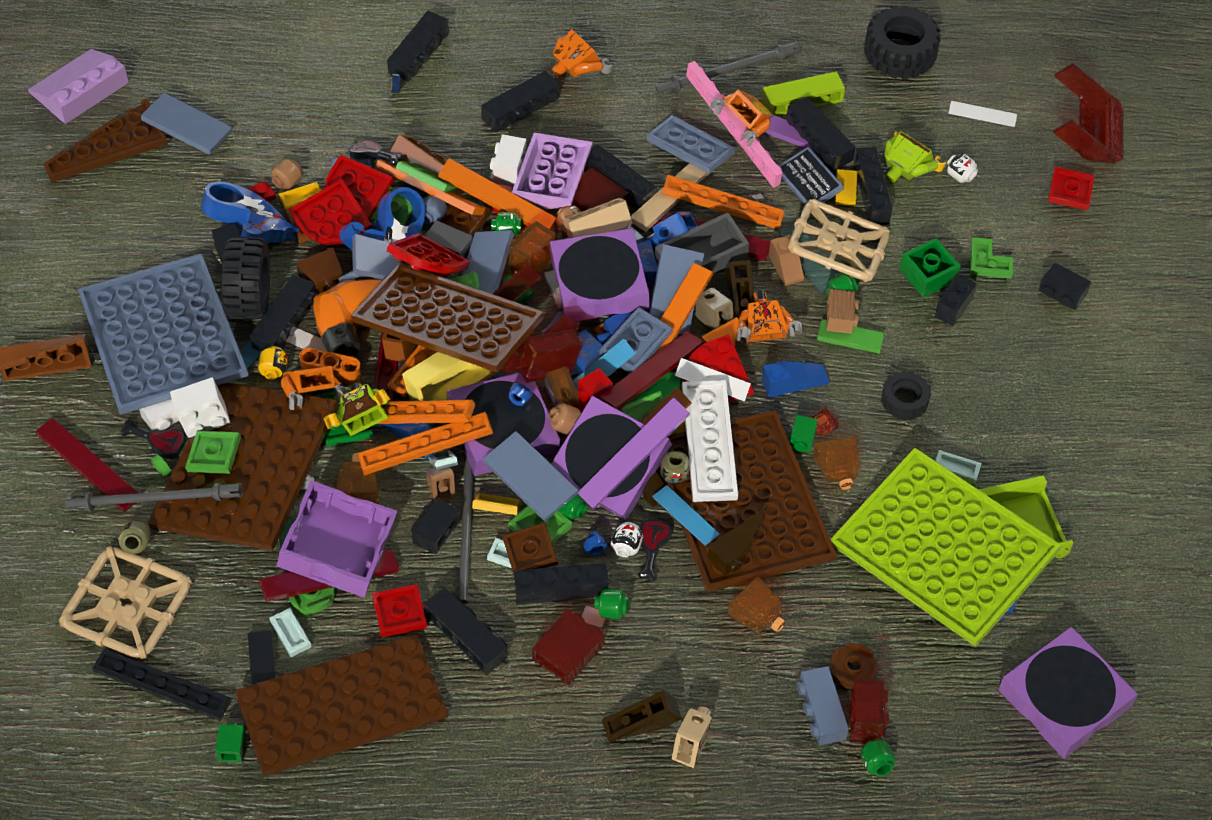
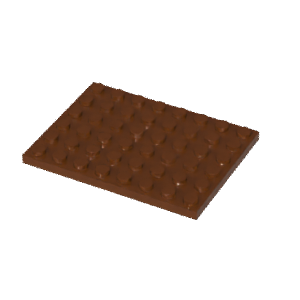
[148,383,338,551]
[659,410,837,593]

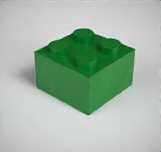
[899,238,961,298]

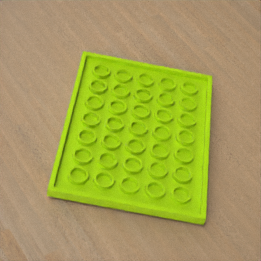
[830,448,1061,647]

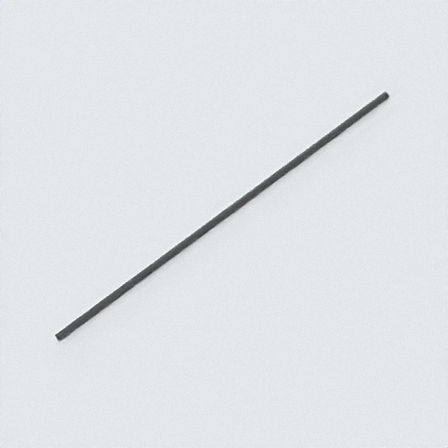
[459,172,486,603]

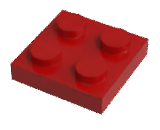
[1048,167,1095,210]
[372,584,427,638]

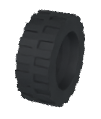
[881,371,931,420]

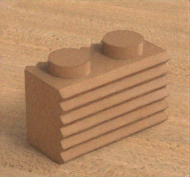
[826,289,859,334]

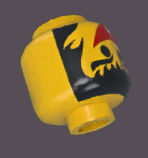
[258,346,288,380]

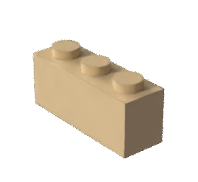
[563,198,633,238]

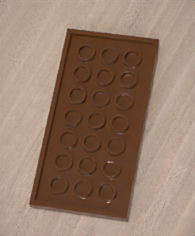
[351,263,544,373]
[235,634,448,777]

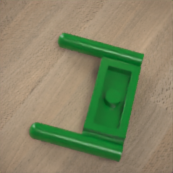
[315,384,374,447]

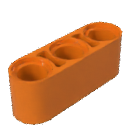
[299,348,362,385]

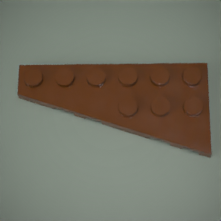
[43,98,168,183]

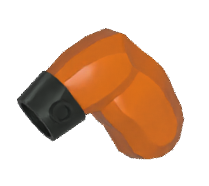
[313,278,383,357]

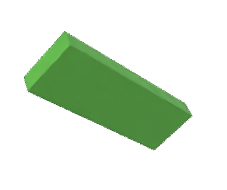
[396,161,457,193]
[817,320,884,354]

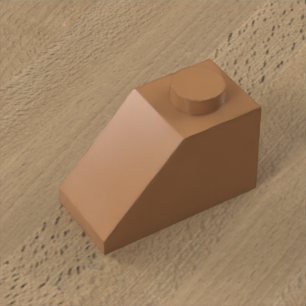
[769,235,804,286]
[426,467,455,502]

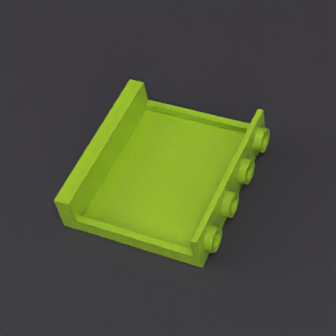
[978,475,1073,558]

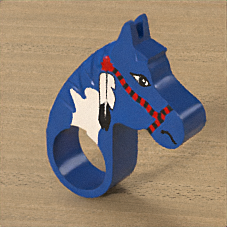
[201,182,299,243]
[339,187,425,250]

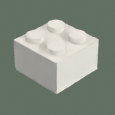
[490,135,526,193]
[170,377,230,438]

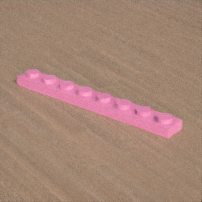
[686,61,783,188]

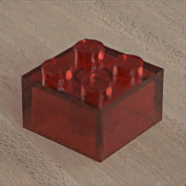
[849,678,889,744]

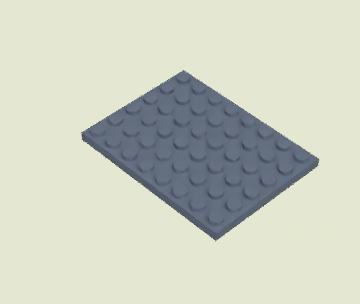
[78,254,248,415]

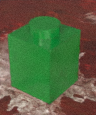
[790,415,818,453]
[215,723,246,763]

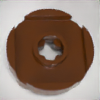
[830,643,878,691]

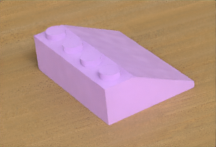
[28,49,129,124]
[512,133,593,210]

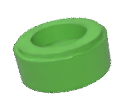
[151,454,171,476]

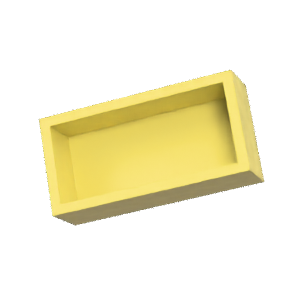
[402,352,496,401]

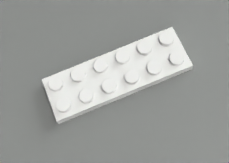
[682,380,738,502]

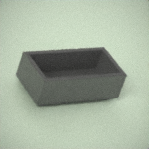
[655,213,749,273]

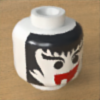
[947,153,978,183]
[611,522,643,557]

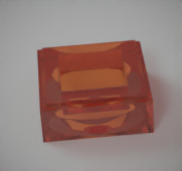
[809,408,839,437]

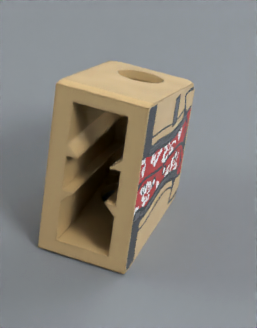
[672,706,712,768]

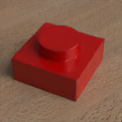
[248,180,276,202]

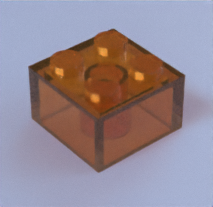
[509,221,556,282]

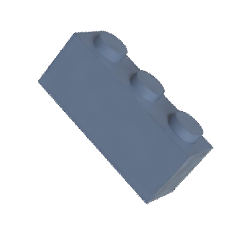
[796,666,849,745]

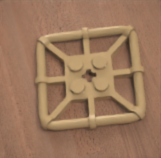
[788,199,890,282]
[59,546,192,659]

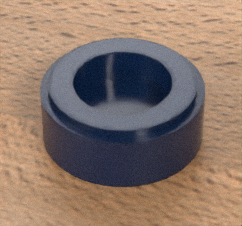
[391,73,400,93]

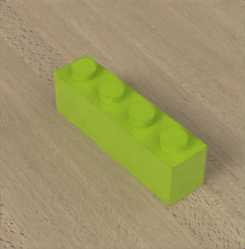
[761,71,845,116]

